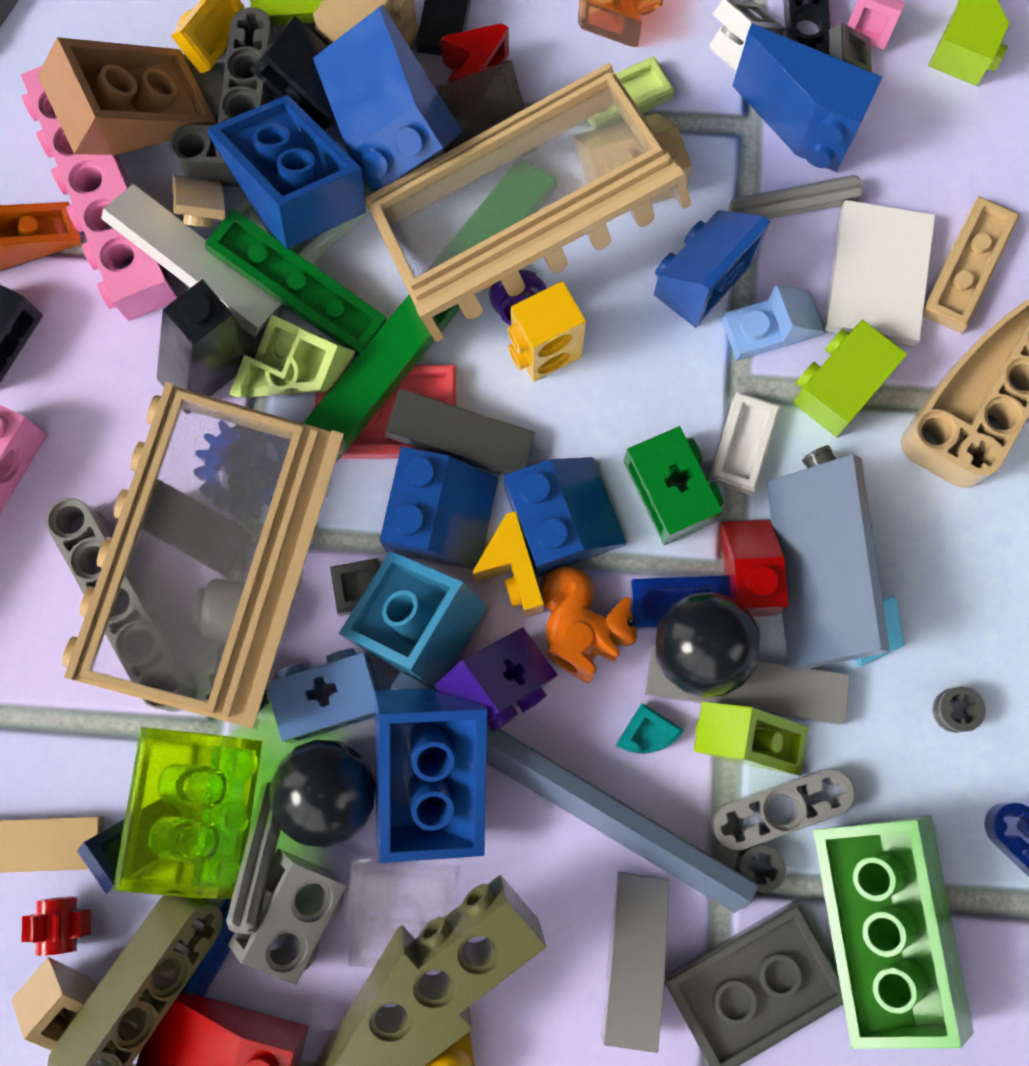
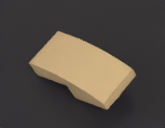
[172,175,225,228]

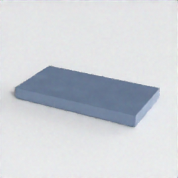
[767,454,890,670]

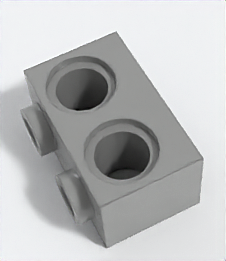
[228,848,346,985]

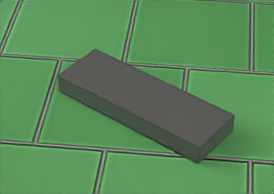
[384,388,535,475]

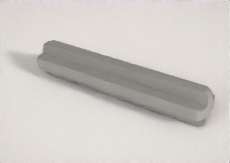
[729,175,863,219]
[226,782,281,934]

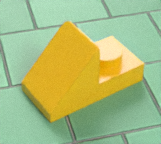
[472,511,544,618]

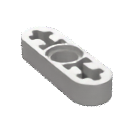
[709,770,854,850]

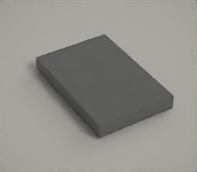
[664,901,843,1066]

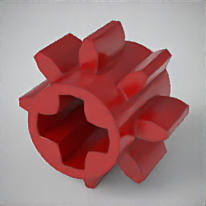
[21,896,91,956]

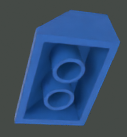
[375,688,487,863]

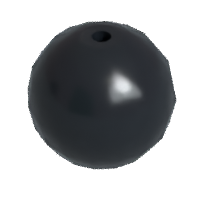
[655,592,760,698]
[269,740,375,848]

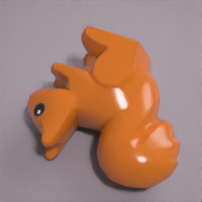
[540,566,637,684]

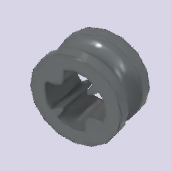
[932,687,986,733]
[735,844,786,893]

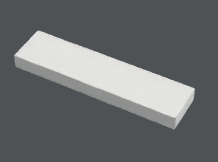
[101,183,283,337]

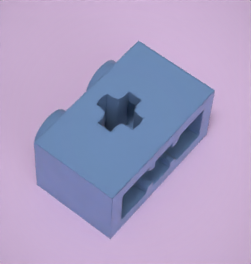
[268,648,379,744]

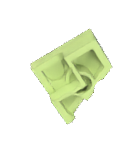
[229,314,355,399]

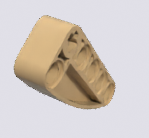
[901,299,1029,488]

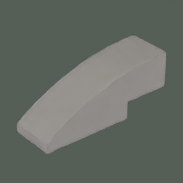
[601,872,669,1053]

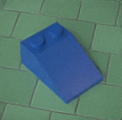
[313,5,463,192]
[732,24,882,172]
[207,95,366,250]

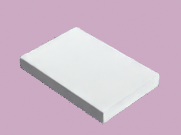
[824,200,935,347]

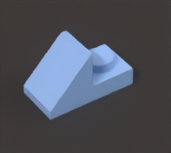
[722,285,825,361]

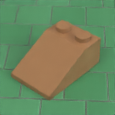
[38,37,217,155]

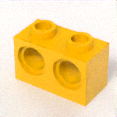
[507,281,586,382]

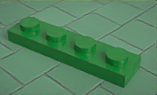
[205,209,387,357]

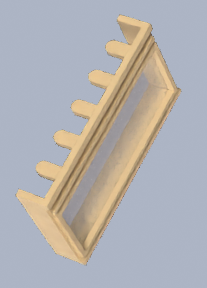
[365,62,692,343]
[62,382,344,730]

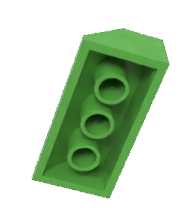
[813,815,974,1049]

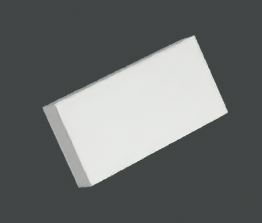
[707,391,781,496]

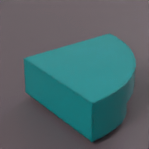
[615,703,684,754]

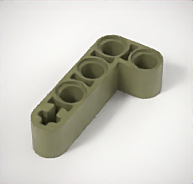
[47,888,223,1066]

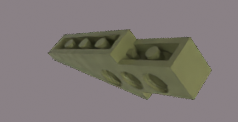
[315,874,547,1066]

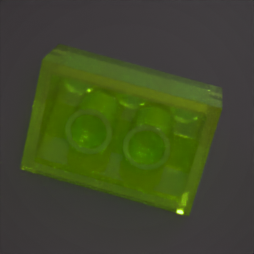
[113,727,263,898]

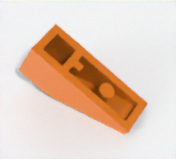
[0,202,81,271]

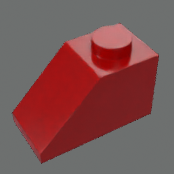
[720,520,789,617]

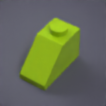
[928,0,1010,86]
[693,701,809,776]

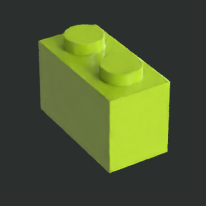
[793,319,907,438]

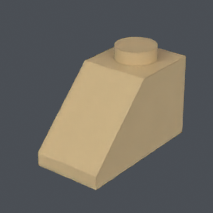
[11,957,98,1051]

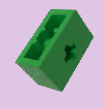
[623,426,724,545]

